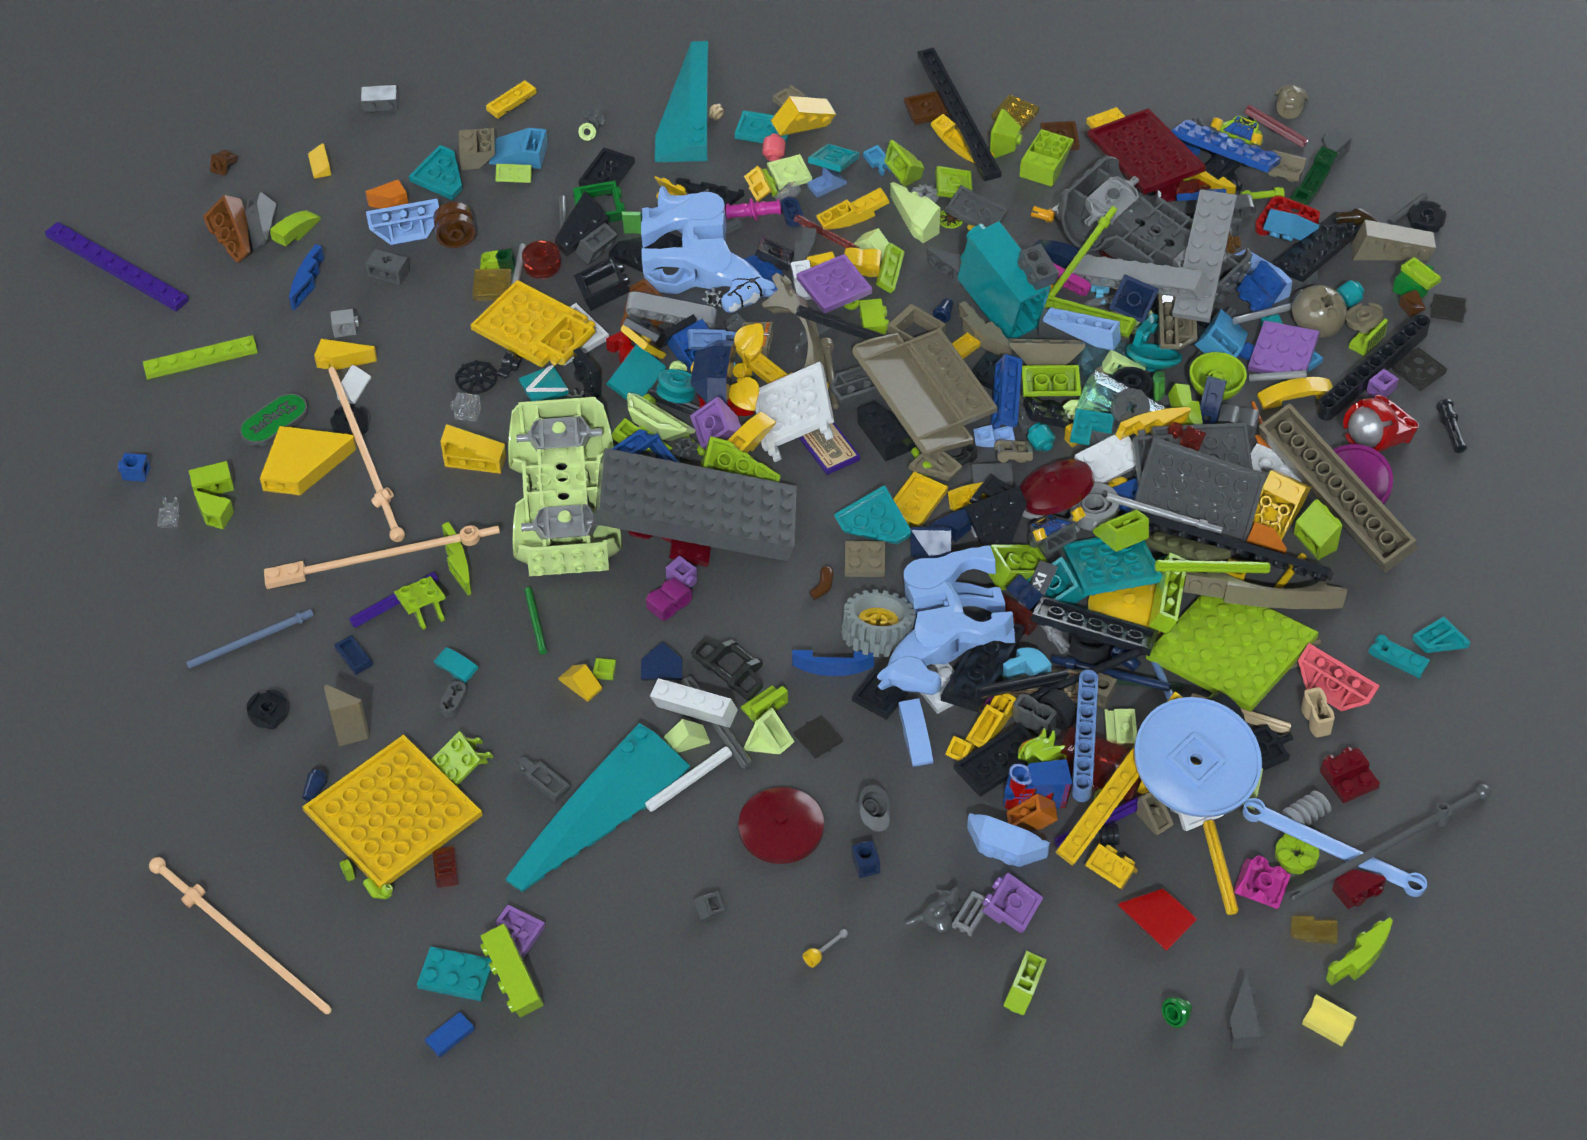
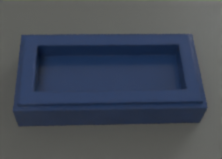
[334,635,373,675]

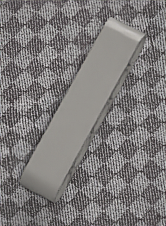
[625,292,717,330]

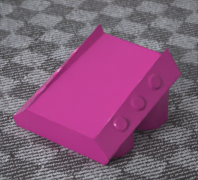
[1233,856,1291,909]

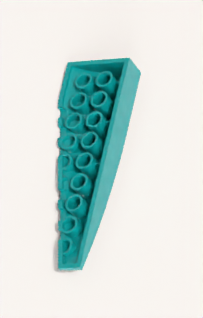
[655,41,708,162]
[505,723,690,892]

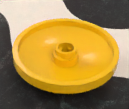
[1088,583,1161,634]

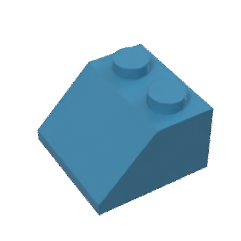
[1263,209,1320,242]

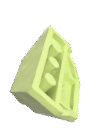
[627,393,696,441]

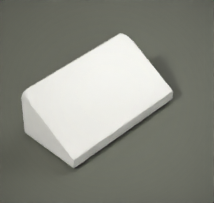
[336,365,371,404]

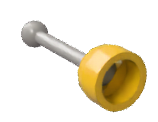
[803,929,848,968]

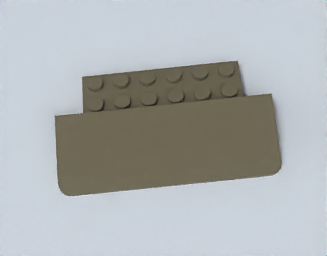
[852,328,998,455]

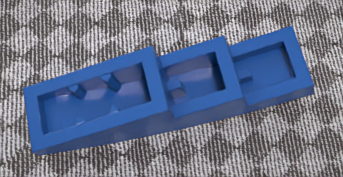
[289,244,324,310]

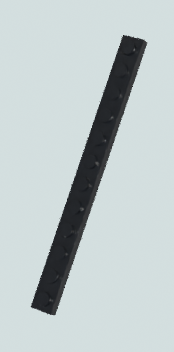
[918,47,1002,181]

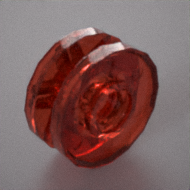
[522,240,561,279]

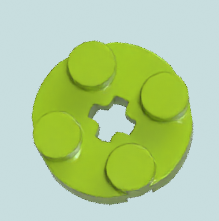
[1275,833,1319,874]

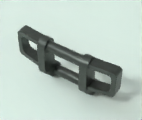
[691,637,764,701]

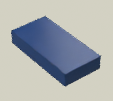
[425,1012,475,1058]

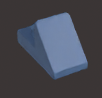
[807,167,847,198]

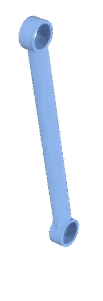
[1242,798,1427,897]

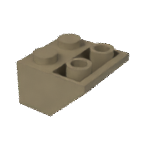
[459,128,495,170]

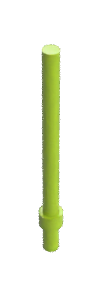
[1049,206,1118,297]

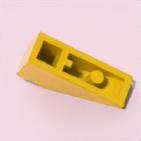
[314,339,377,370]

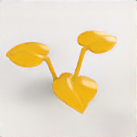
[691,323,764,411]

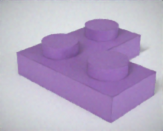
[496,905,545,959]

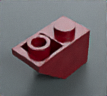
[1332,869,1386,909]

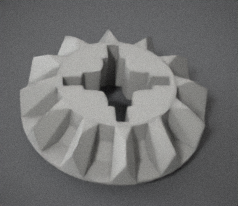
[910,184,939,203]

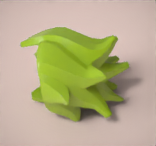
[1018,728,1066,766]

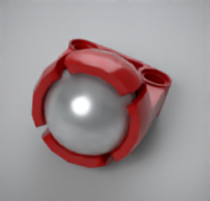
[1343,395,1419,452]

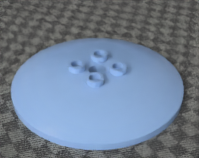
[1134,697,1262,817]

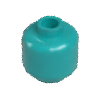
[1336,280,1364,308]
[1027,423,1056,452]

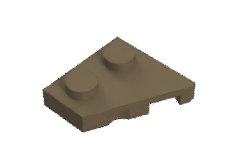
[908,451,963,481]

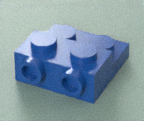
[1237,260,1287,312]

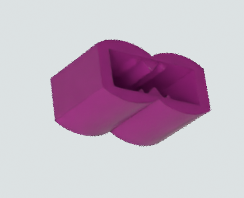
[646,577,692,621]

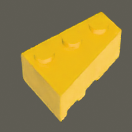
[771,96,836,136]
[440,424,506,474]

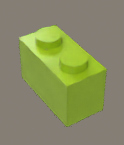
[859,299,889,335]
[188,461,234,495]

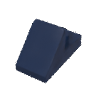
[1006,574,1043,610]

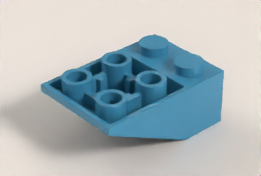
[489,128,548,169]
[1195,309,1248,358]

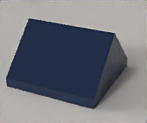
[1109,274,1159,323]

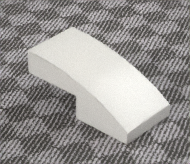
[791,260,812,300]

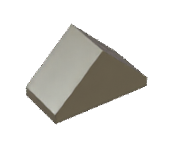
[1136,791,1174,835]

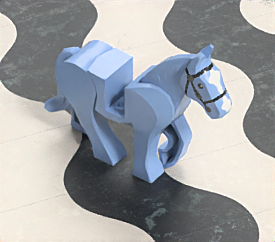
[641,186,776,313]

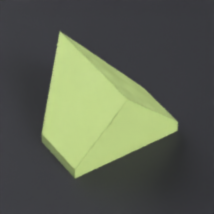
[744,708,795,754]

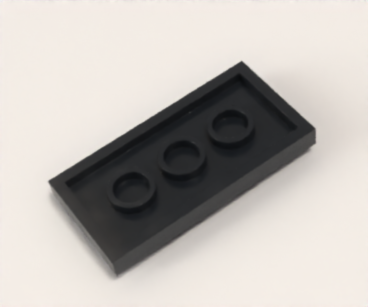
[954,723,1034,797]

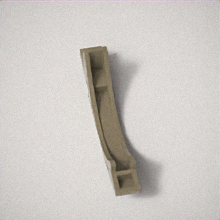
[762,273,827,382]
[1183,572,1347,609]

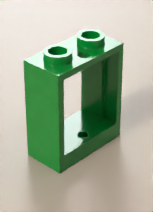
[573,181,625,223]

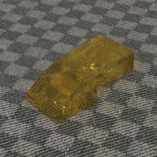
[1291,916,1338,944]

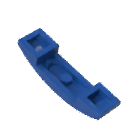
[792,650,874,676]

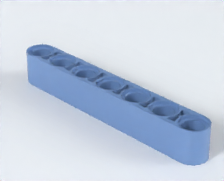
[1072,670,1098,802]

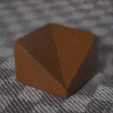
[1399,290,1426,317]

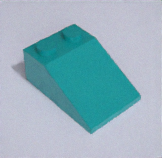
[1018,557,1087,621]

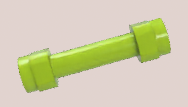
[1240,187,1285,199]

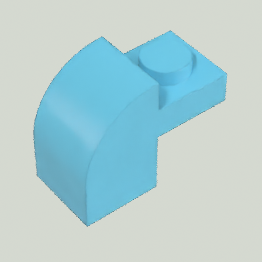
[1003,648,1052,681]

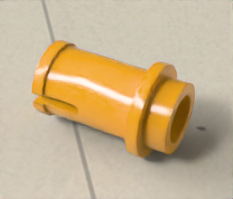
[1031,206,1055,223]

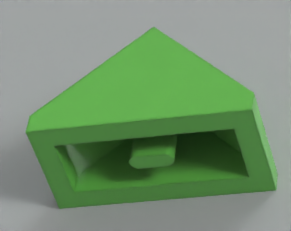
[622,212,642,234]

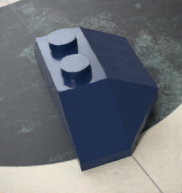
[690,340,736,405]

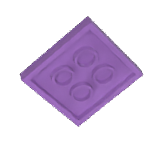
[796,254,872,314]
[1248,321,1320,379]

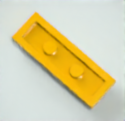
[486,80,537,119]

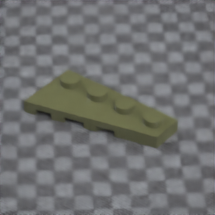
[1145,532,1231,561]

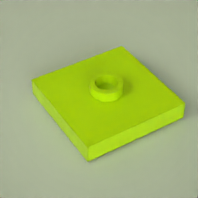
[935,166,972,198]

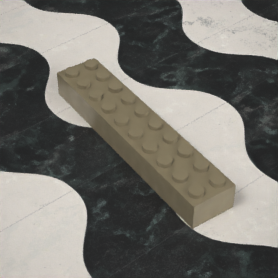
[1259,403,1417,573]

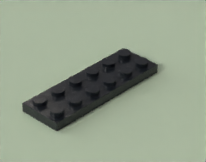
[1273,211,1362,282]
[1031,596,1159,656]
[941,615,1026,713]

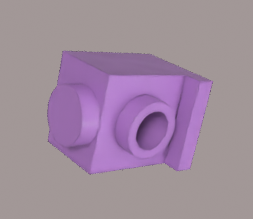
[1366,369,1399,398]
[665,556,697,587]

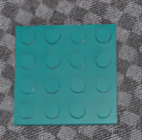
[1062,537,1163,596]

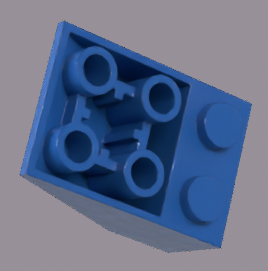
[667,319,709,372]

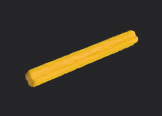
[1203,820,1238,915]

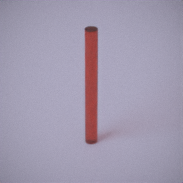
[794,214,860,248]

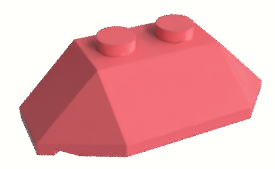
[1298,643,1380,712]

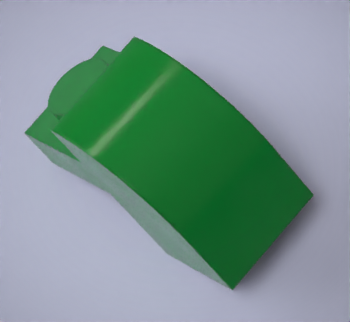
[1392,264,1434,298]

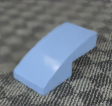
[973,425,1015,447]

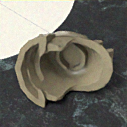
[1274,84,1309,119]

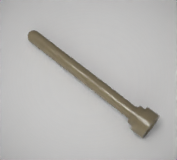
[820,337,839,410]

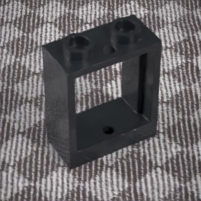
[574,256,630,311]

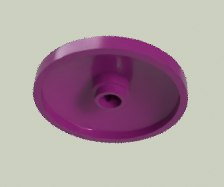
[1333,444,1393,505]

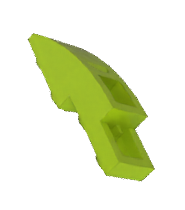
[1326,917,1393,986]

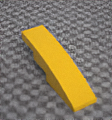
[1115,407,1191,440]

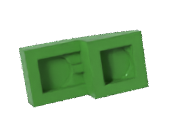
[1153,371,1165,401]

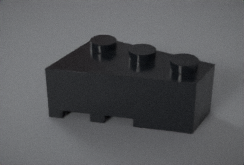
[555,191,608,257]
[858,401,918,462]

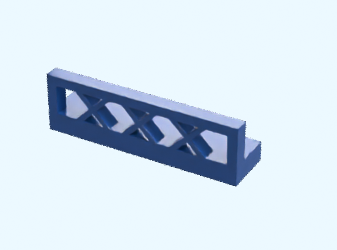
[991,354,1022,429]

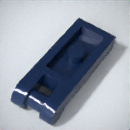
[1200,376,1227,424]

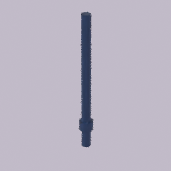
[1051,655,1172,692]

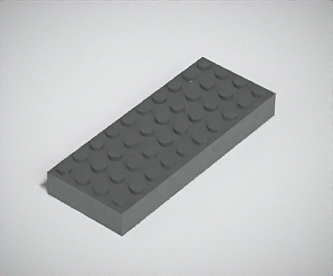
[594,448,797,561]

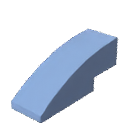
[898,698,933,767]

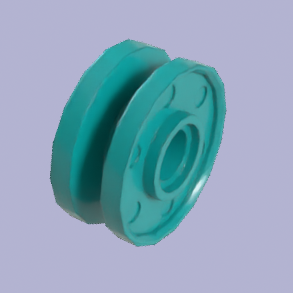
[656,369,696,403]

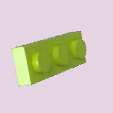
[876,242,905,294]

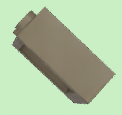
[887,304,946,342]

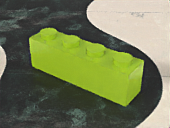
[1149,553,1188,634]
[480,924,544,1018]

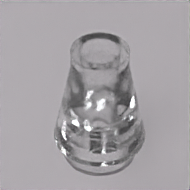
[774,181,801,201]

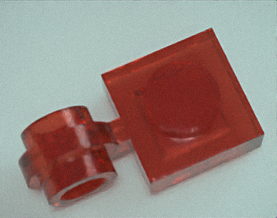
[1167,422,1206,451]

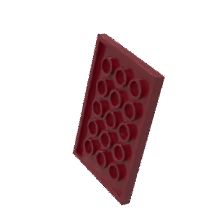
[1088,108,1206,195]

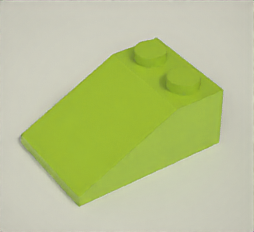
[988,545,1048,590]

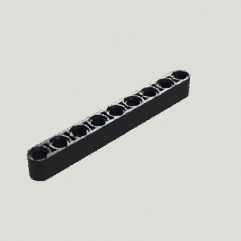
[1317,315,1430,421]

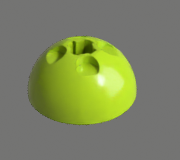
[1189,352,1247,401]

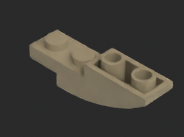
[958,301,1012,357]

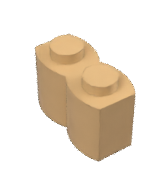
[1301,687,1335,738]

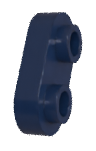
[781,197,804,227]

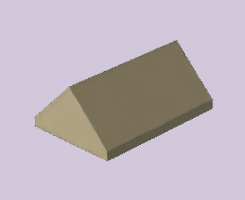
[324,684,370,746]

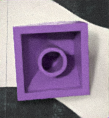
[690,397,741,449]

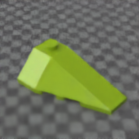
[700,436,781,482]

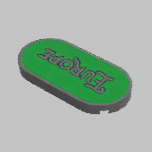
[239,393,308,447]

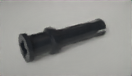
[1436,399,1467,453]

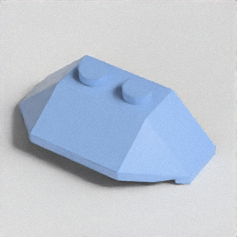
[366,199,439,245]
[967,813,1050,867]

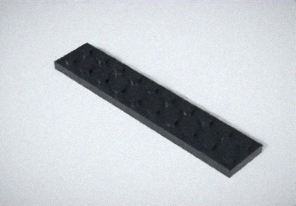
[1140,511,1334,582]

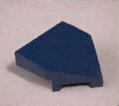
[641,642,682,681]

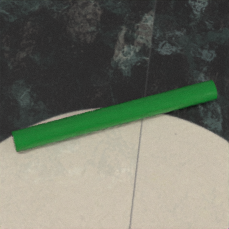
[524,587,547,655]

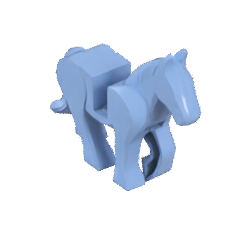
[877,546,1015,695]

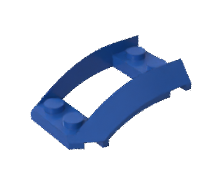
[611,429,680,463]

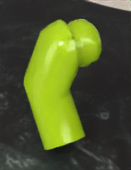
[363,877,393,899]

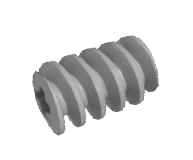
[1282,791,1332,826]

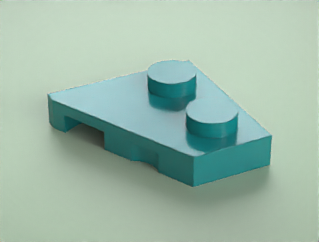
[1412,616,1471,653]

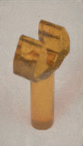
[1225,233,1242,254]

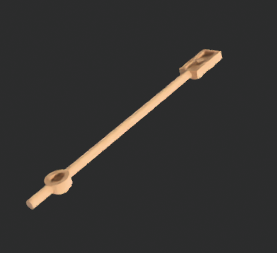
[264,525,500,589]

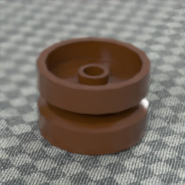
[433,202,476,248]

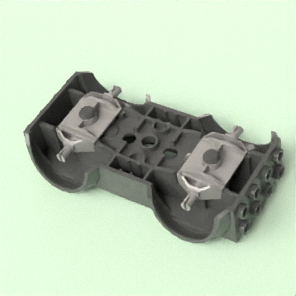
[1057,155,1252,312]

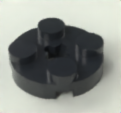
[1409,201,1446,233]
[330,404,369,435]
[247,690,289,730]

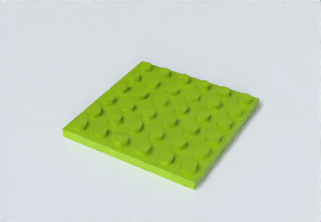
[1146,595,1318,712]

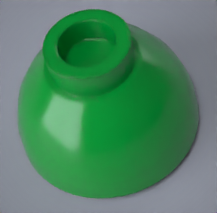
[1161,997,1192,1028]

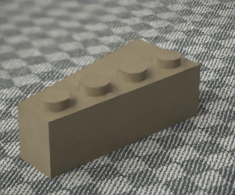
[1351,220,1436,261]

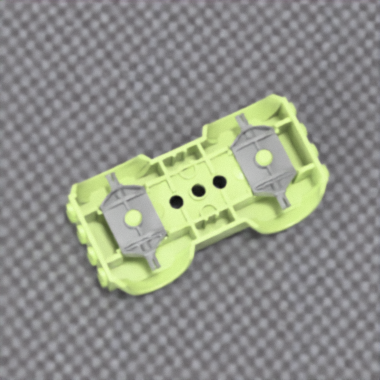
[508,397,622,576]

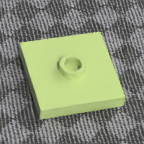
[767,154,812,190]

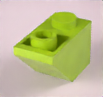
[194,491,234,530]

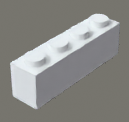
[650,678,738,728]

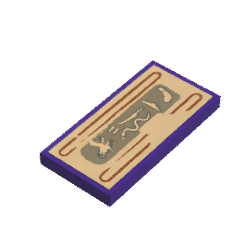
[798,422,860,475]

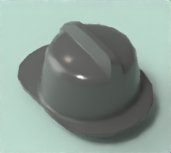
[856,785,890,832]

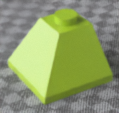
[990,109,1023,158]
[884,140,924,187]

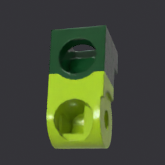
[480,248,516,274]

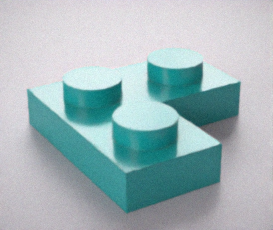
[1070,409,1114,445]

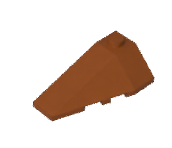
[203,195,250,263]

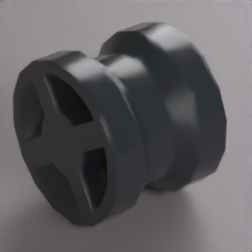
[1099,824,1120,846]

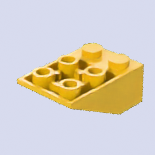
[1251,470,1311,540]

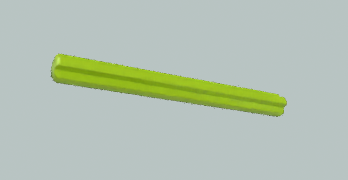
[1154,560,1270,573]

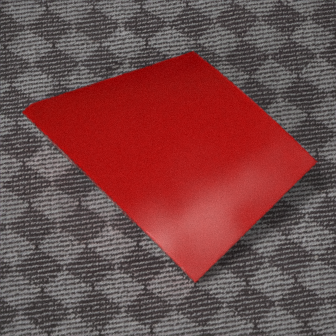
[1117,889,1197,951]

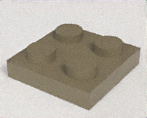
[845,541,885,577]

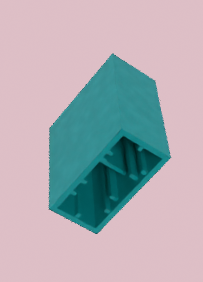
[957,221,1051,339]

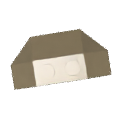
[1157,294,1197,349]
[1009,338,1085,365]

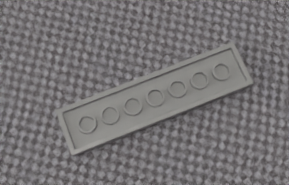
[1172,189,1237,323]

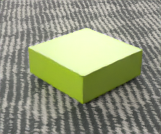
[593,658,617,680]

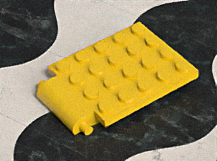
[470,280,596,368]

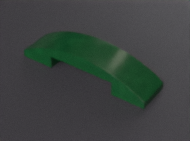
[1290,146,1338,206]

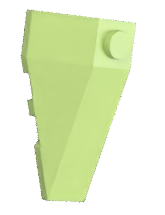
[890,182,940,243]

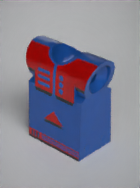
[1003,759,1072,810]

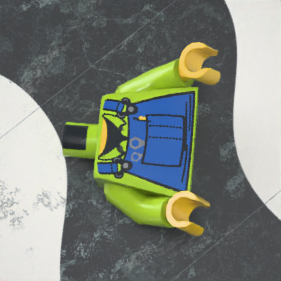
[1210,116,1263,146]

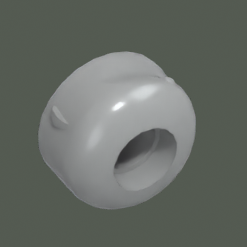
[1070,482,1120,532]

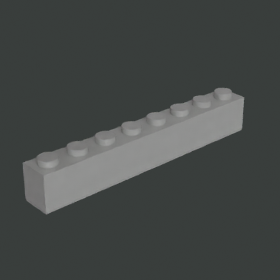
[1072,254,1210,300]

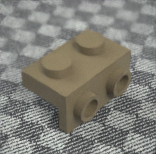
[1265,150,1306,182]

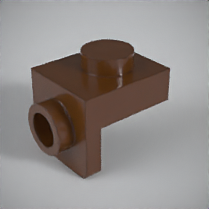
[210,150,238,176]

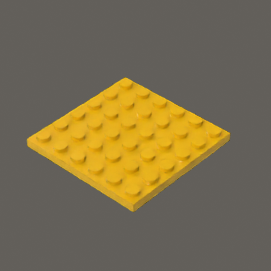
[302,734,483,889]

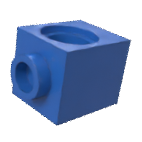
[118,453,150,482]

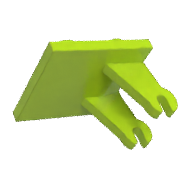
[394,576,446,630]
[431,731,493,786]

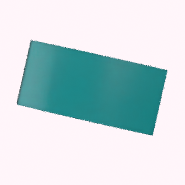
[433,647,479,683]

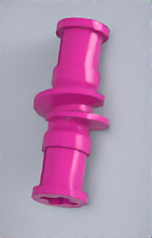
[726,198,781,221]

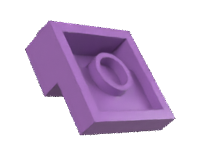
[982,873,1044,933]

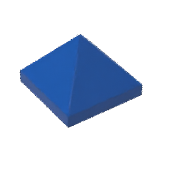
[1238,342,1255,361]

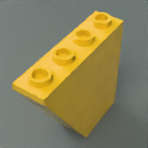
[260,426,356,495]

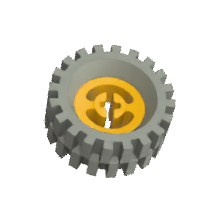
[841,590,915,657]

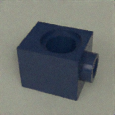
[852,841,880,878]

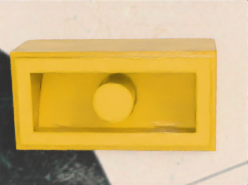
[308,143,331,179]

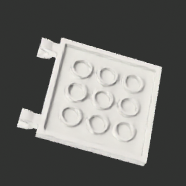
[756,362,834,462]

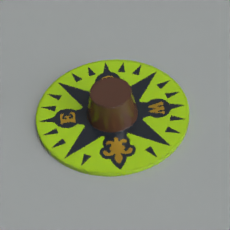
[940,210,963,228]

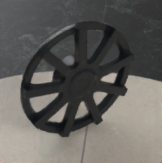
[455,360,498,394]

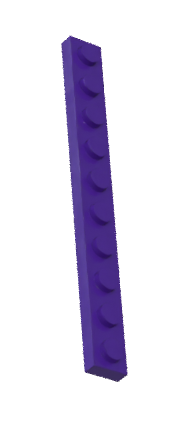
[45,222,189,312]

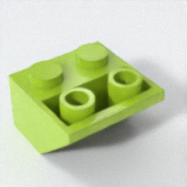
[1293,499,1342,560]
[1093,509,1149,552]

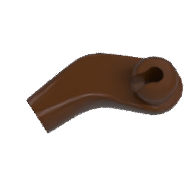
[809,566,834,600]

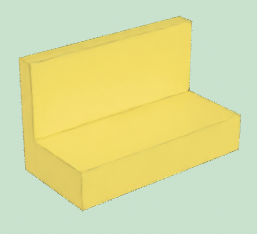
[1302,995,1357,1047]

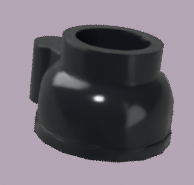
[497,350,522,379]

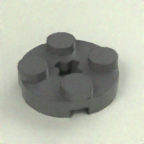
[1111,388,1150,423]

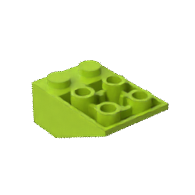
[1019,129,1074,187]

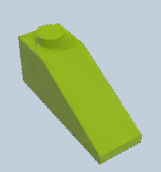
[1003,950,1047,1016]

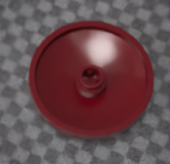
[1020,459,1095,515]
[738,787,824,864]

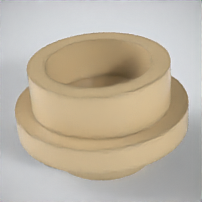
[708,104,724,120]

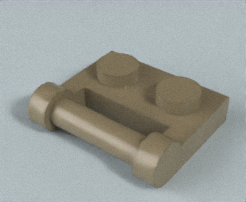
[994,439,1033,463]

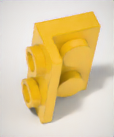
[1085,844,1138,890]

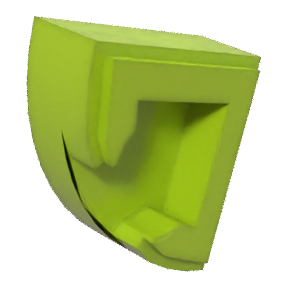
[340,859,355,882]

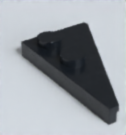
[676,178,744,210]

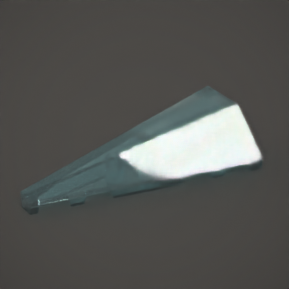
[1077,370,1168,413]

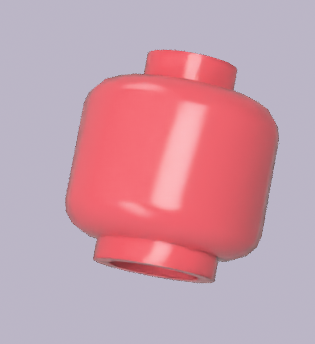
[762,134,786,161]

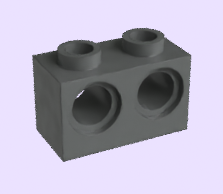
[576,222,618,265]
[1018,243,1059,291]

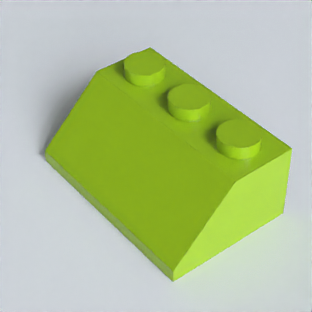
[1021,365,1081,397]

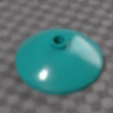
[1126,343,1182,372]

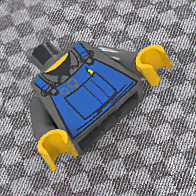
[1029,507,1086,555]

